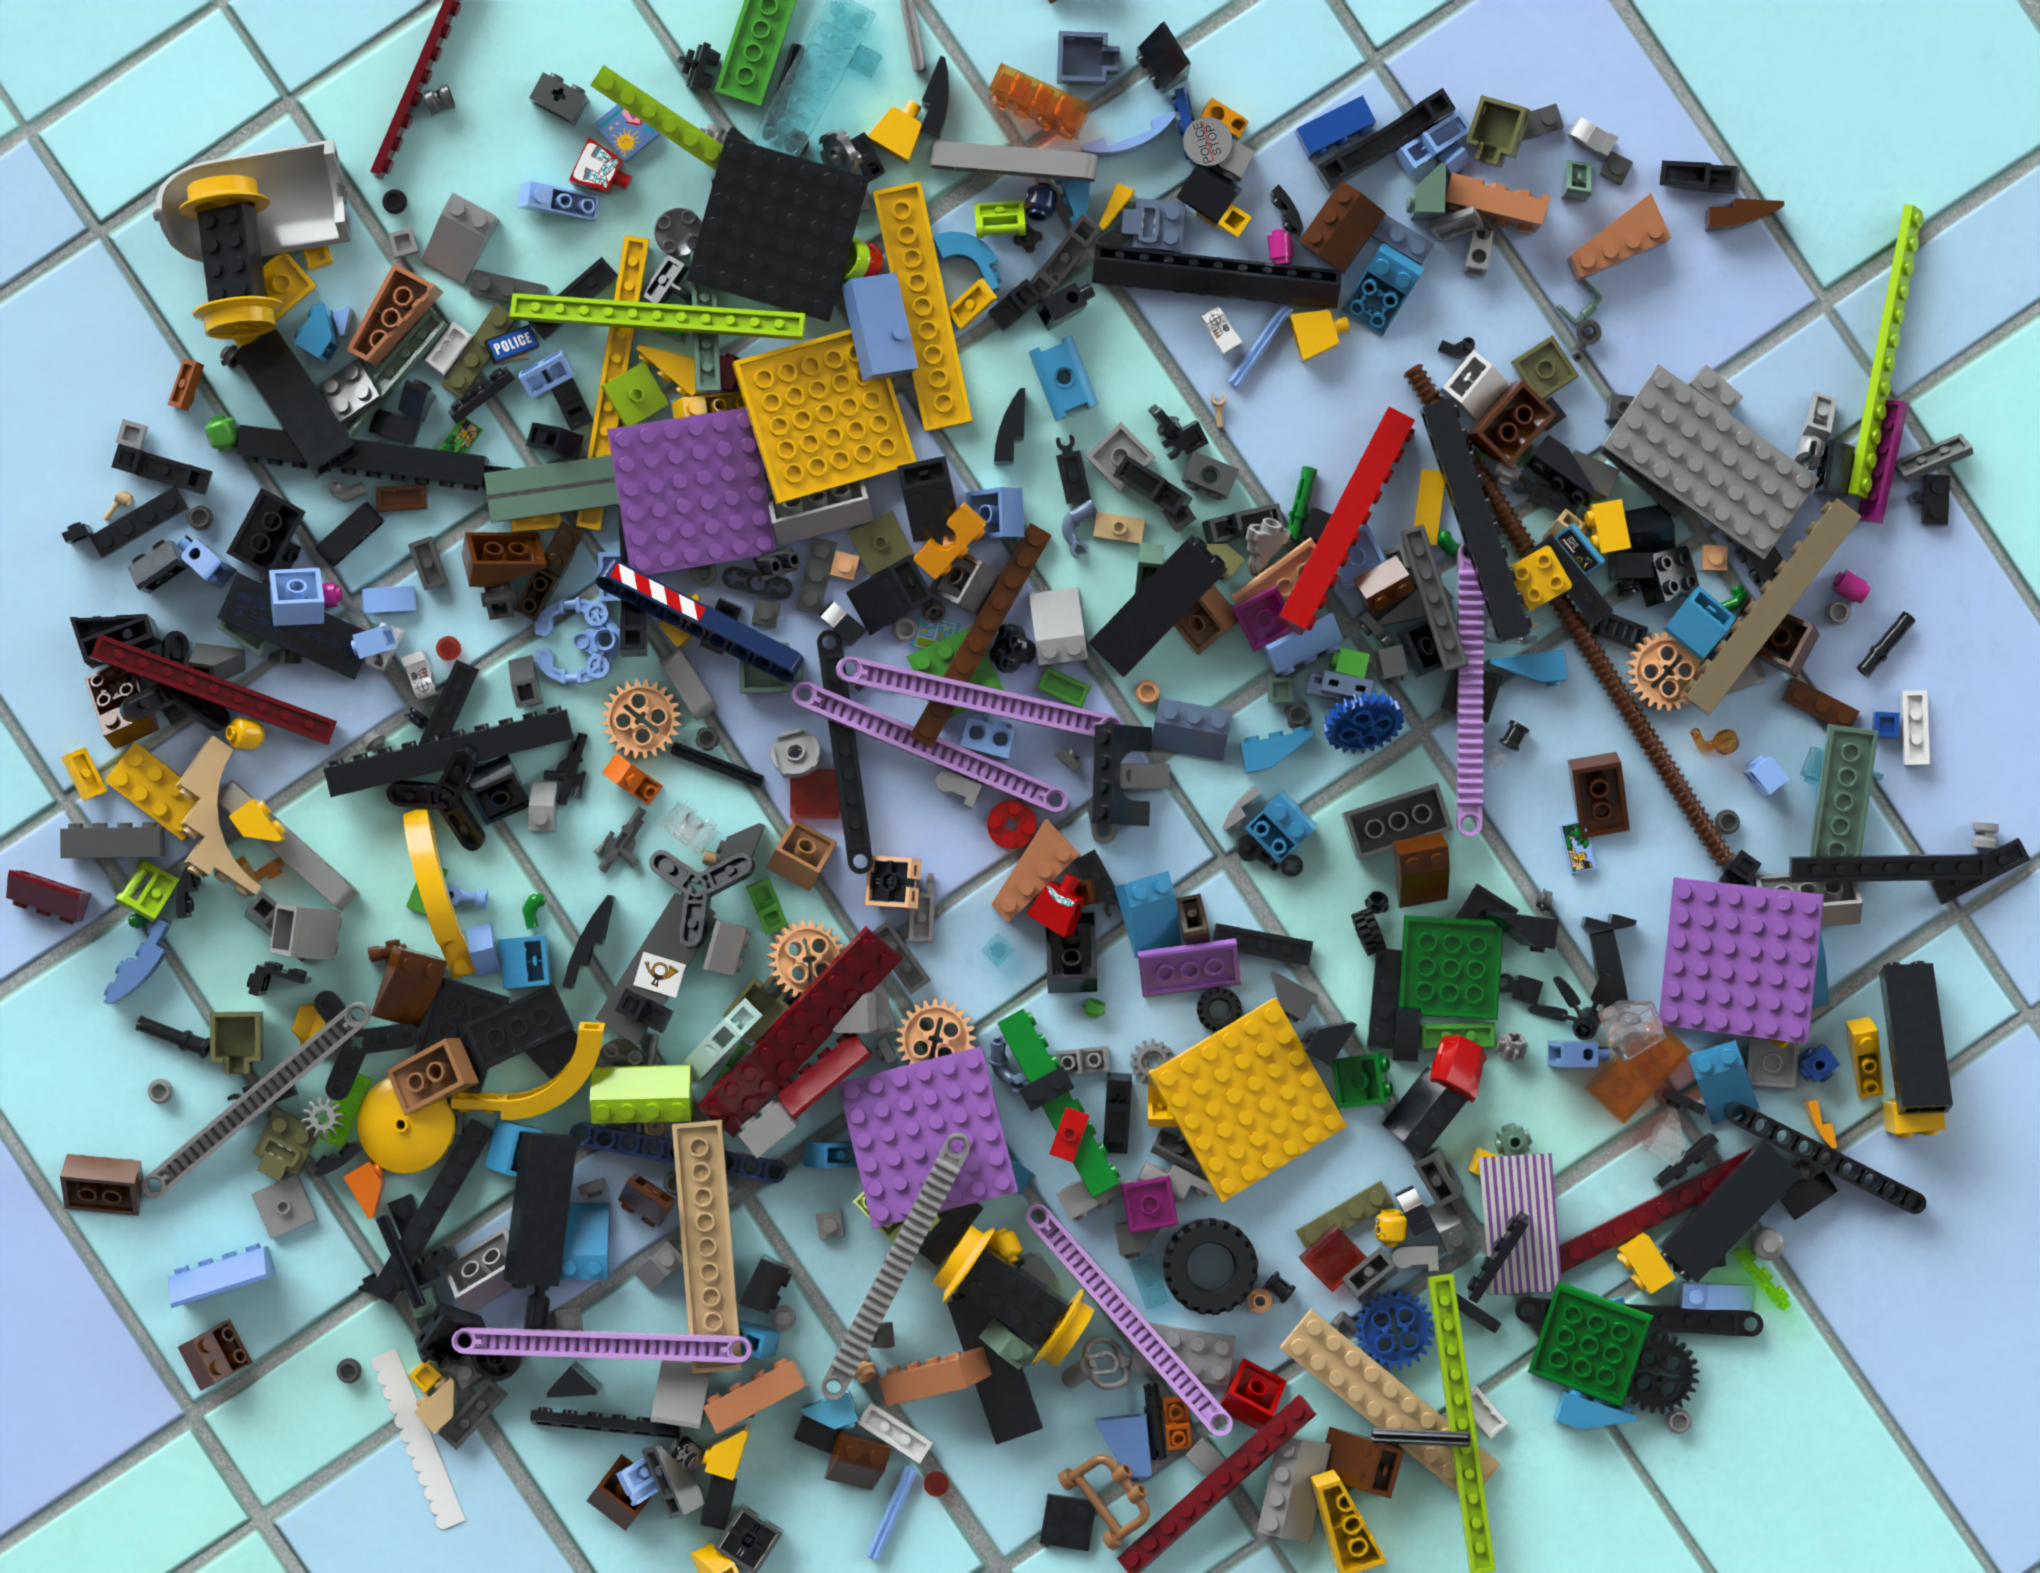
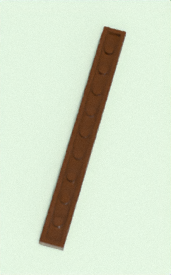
[909,523,1051,749]

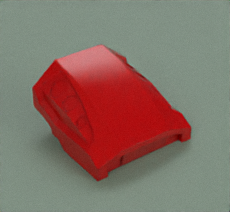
[1430,1035,1487,1103]

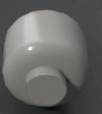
[1749,1227,1784,1261]

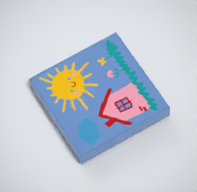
[594,104,661,163]

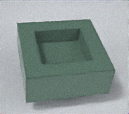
[1267,677,1294,703]

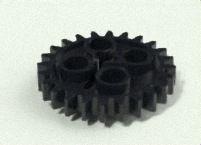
[1626,1332,1700,1414]

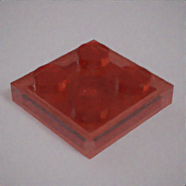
[790,769,840,819]
[1299,1224,1367,1292]

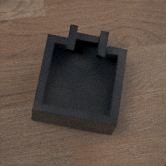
[414,1302,486,1369]

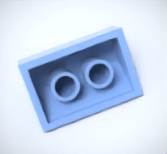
[1263,613,1343,677]

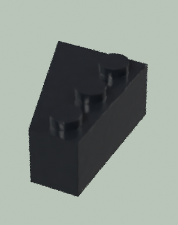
[70,614,162,669]

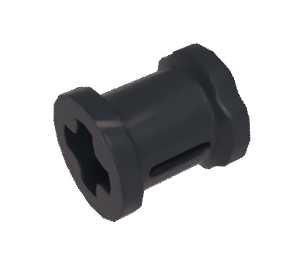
[1499,720,1530,752]
[1263,1271,1296,1304]

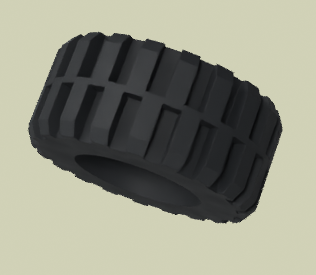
[1163,1218,1258,1315]

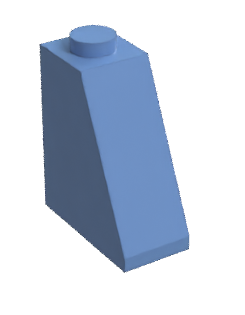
[1096,1413,1152,1482]

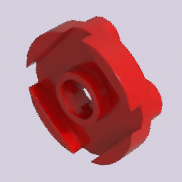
[987,800,1036,849]

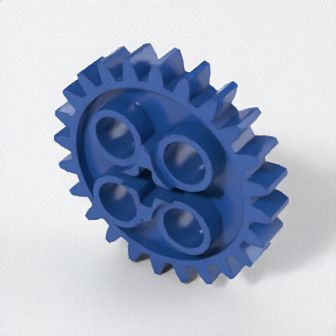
[1323,691,1404,754]
[1354,1288,1435,1370]

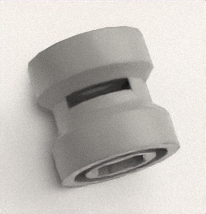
[1971,822,1999,849]

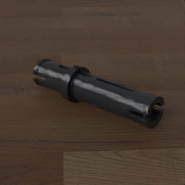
[1856,611,1916,678]
[1143,1383,1167,1460]

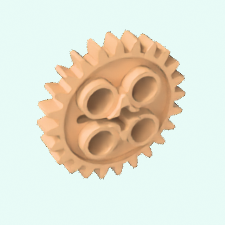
[1625,631,1705,712]
[601,679,682,759]
[766,920,844,998]
[896,998,976,1065]

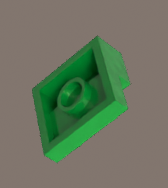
[1331,1052,1394,1109]

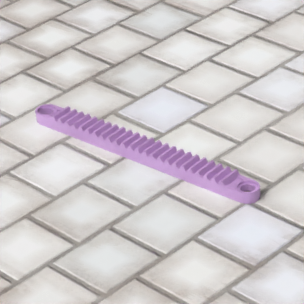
[1456,543,1484,837]
[836,657,1123,738]
[791,682,1068,814]
[1026,1204,1233,1437]
[451,1327,752,1363]

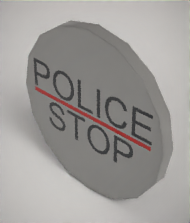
[1183,117,1232,166]

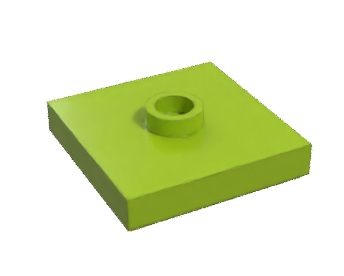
[601,362,669,426]

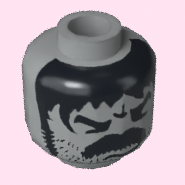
[668,1436,704,1472]

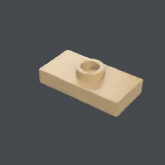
[1093,512,1145,544]

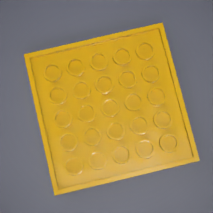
[732,329,917,505]
[1148,998,1347,1203]

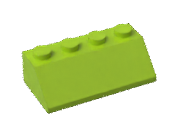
[590,1065,694,1124]

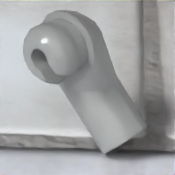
[328,480,367,502]

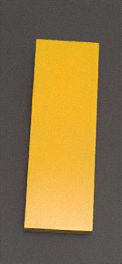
[1413,469,1445,546]

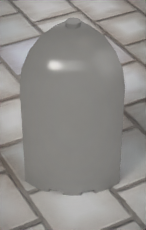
[152,139,351,262]

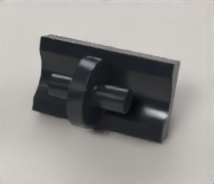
[677,42,721,89]
[753,546,800,582]

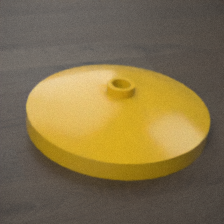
[357,1077,456,1174]

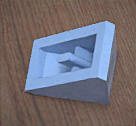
[466,923,501,977]

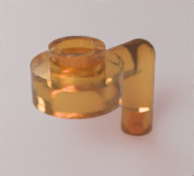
[1690,728,1740,755]
[236,856,285,883]

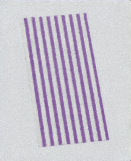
[1479,1153,1562,1295]

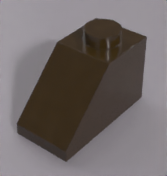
[1176,894,1210,945]

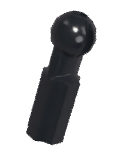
[523,1289,550,1330]

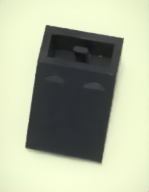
[897,456,957,543]
[846,554,935,636]

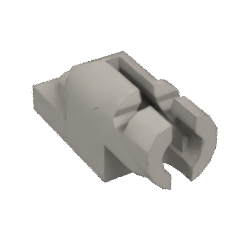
[1795,391,1837,470]
[1136,1161,1215,1202]

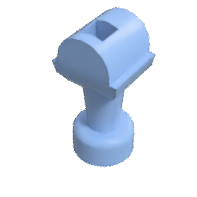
[447,884,488,910]

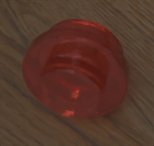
[436,636,461,661]
[924,1471,949,1497]

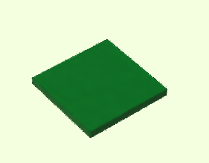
[1398,915,1503,1020]
[1528,1281,1653,1407]

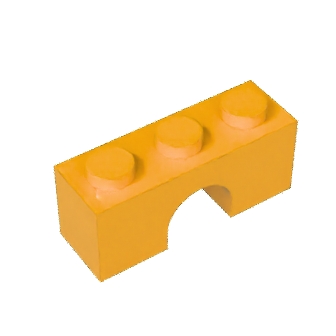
[913,502,986,579]

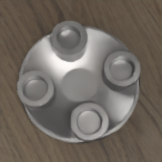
[654,208,702,257]
[596,1040,646,1067]

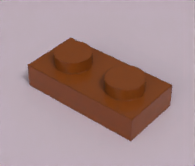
[167,359,204,411]

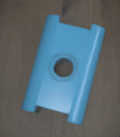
[1029,335,1099,421]

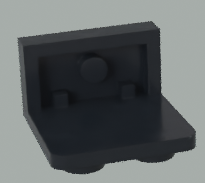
[1638,546,1700,608]
[247,961,312,996]

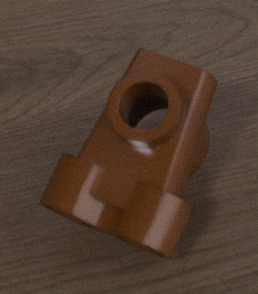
[368,939,407,966]

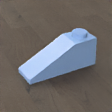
[1677,1280,1754,1310]

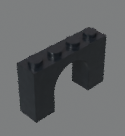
[1092,724,1152,826]

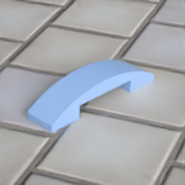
[1081,111,1175,157]

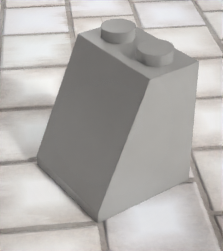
[269,903,342,961]
[650,1360,712,1429]

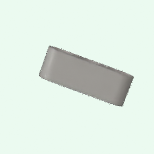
[659,648,718,721]

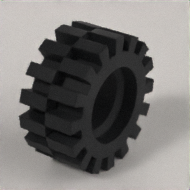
[1351,907,1386,956]
[1197,987,1242,1032]

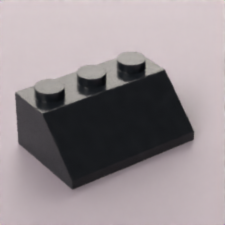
[226,488,306,576]
[1382,1066,1468,1157]

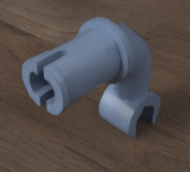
[1062,499,1097,558]
[988,1036,1027,1093]

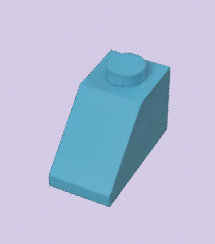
[801,1390,859,1431]

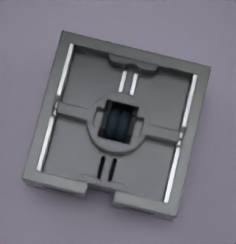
[714,1503,784,1573]

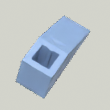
[517,181,600,221]

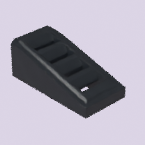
[1592,613,1648,650]

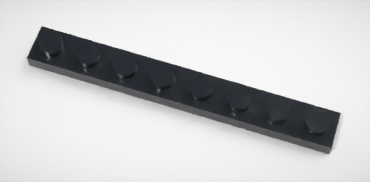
[1789,854,1988,883]
[369,1119,493,1304]

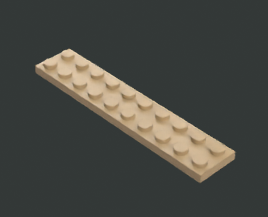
[672,1120,743,1374]
[1279,1309,1501,1493]

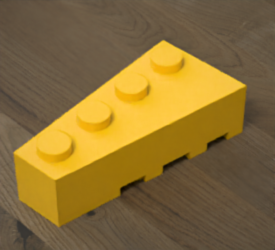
[1310,1469,1388,1573]

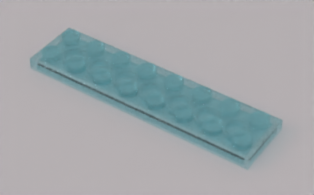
[749,0,876,157]

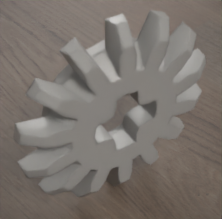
[1130,1039,1174,1081]

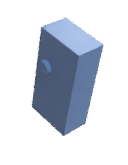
[841,272,918,382]

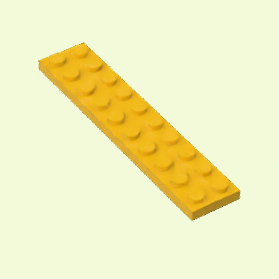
[873,181,973,432]

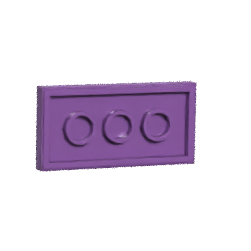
[1137,938,1241,997]

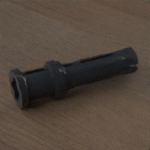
[135,1016,210,1059]

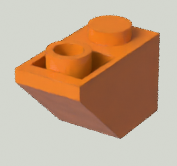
[602,753,663,806]

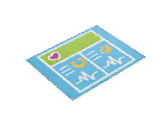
[910,613,961,649]

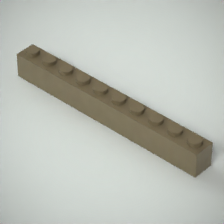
[1683,498,1862,715]

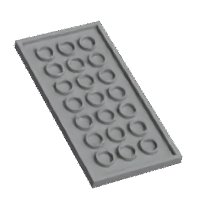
[1601,364,1820,560]

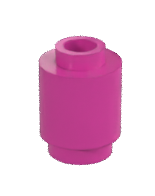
[1267,229,1294,265]
[1832,570,1871,604]
[322,582,343,608]

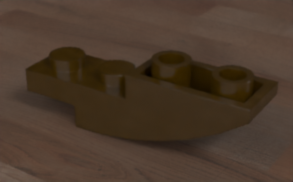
[514,522,584,622]

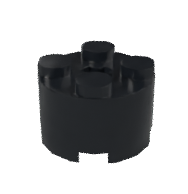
[471,1328,524,1381]

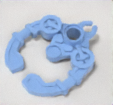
[535,597,620,686]

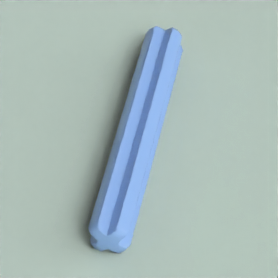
[1228,303,1293,388]
[867,1466,917,1560]

